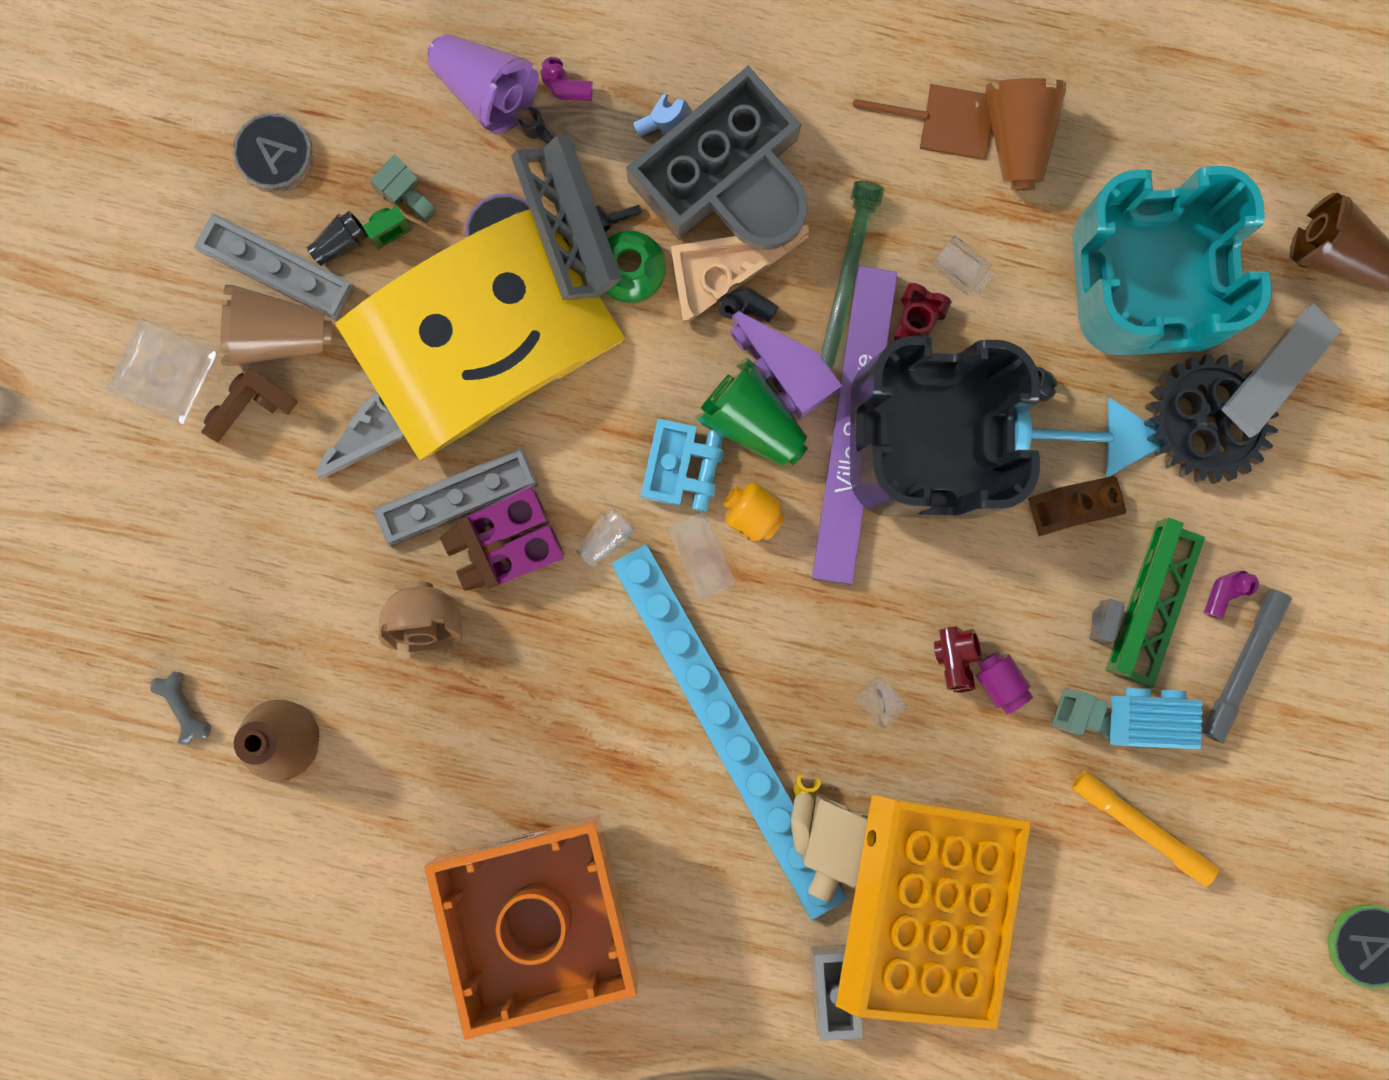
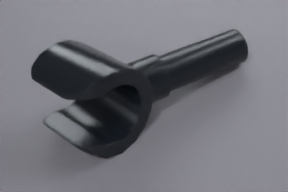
[518,107,554,144]
[596,204,642,232]

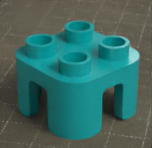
[1072,166,1271,355]

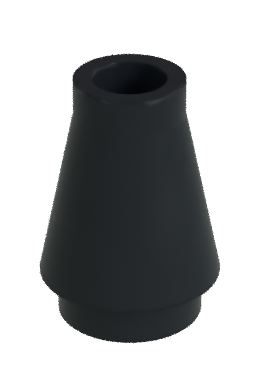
[307,211,369,266]

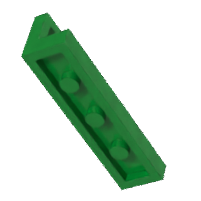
[1105,517,1205,688]

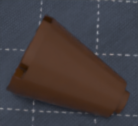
[1290,192,1389,291]
[234,700,320,781]

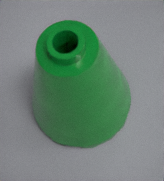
[695,358,808,467]

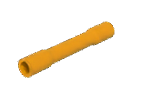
[1071,770,1219,887]

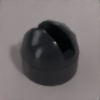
[1037,367,1057,402]

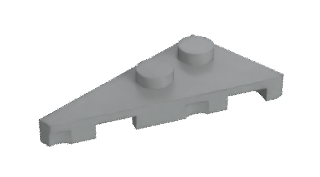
[315,391,405,480]

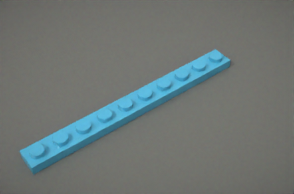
[611,544,847,920]

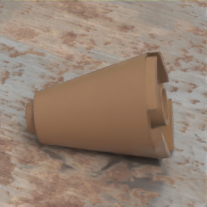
[221,284,332,366]

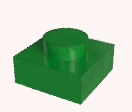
[363,206,411,250]

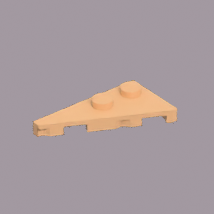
[671,225,809,324]

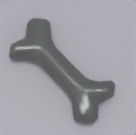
[150,672,211,745]

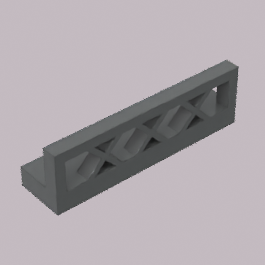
[511,135,622,300]

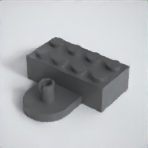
[626,65,807,250]

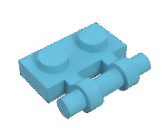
[640,418,724,512]

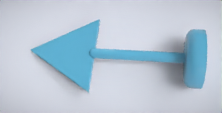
[1015,398,1161,477]

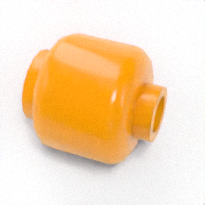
[723,482,785,542]

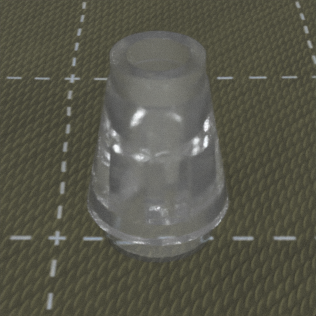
[576,507,635,567]

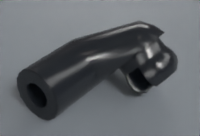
[719,288,779,323]

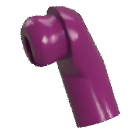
[540,57,593,101]
[1203,571,1259,620]

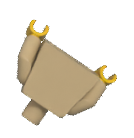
[790,773,876,902]

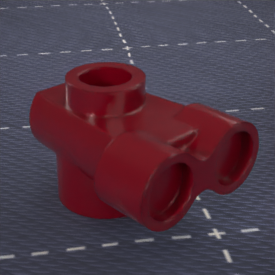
[894,283,952,341]
[934,626,982,693]

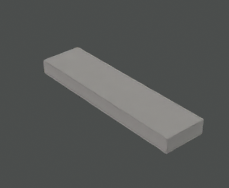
[194,213,355,321]
[1221,303,1342,438]
[373,448,538,547]

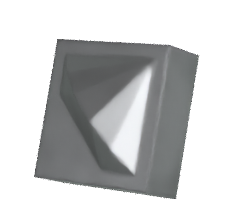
[1089,599,1125,643]

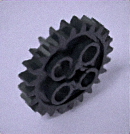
[1144,353,1279,484]

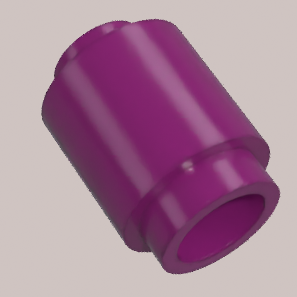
[975,651,1033,715]

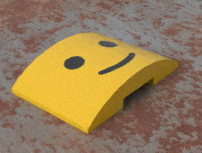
[335,209,626,462]

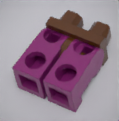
[440,483,564,591]

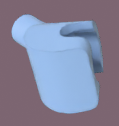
[634,94,693,137]

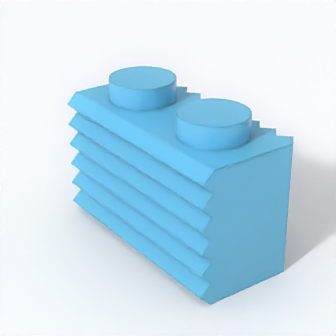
[1110,688,1203,749]

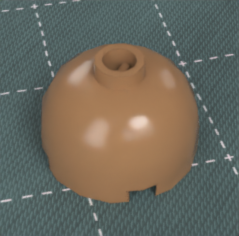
[379,581,462,653]

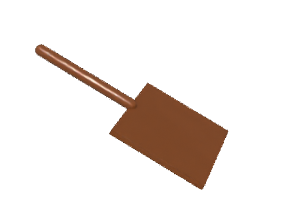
[853,84,991,160]

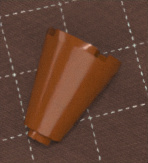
[985,78,1066,191]

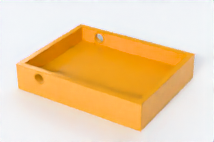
[836,794,1031,1030]

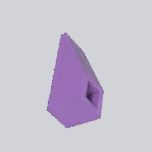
[730,311,842,420]

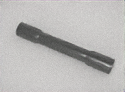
[1201,589,1292,744]

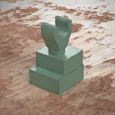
[370,154,436,223]
[1051,688,1111,741]

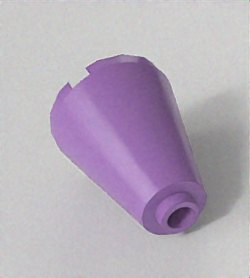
[427,34,539,134]

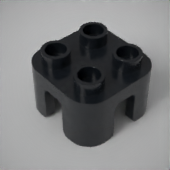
[850,336,1040,519]

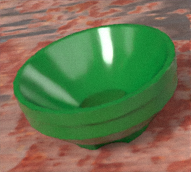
[605,231,666,304]

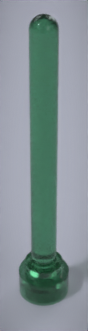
[820,181,885,369]

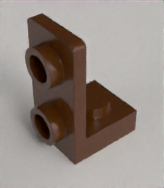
[201,367,298,442]
[1028,476,1126,537]

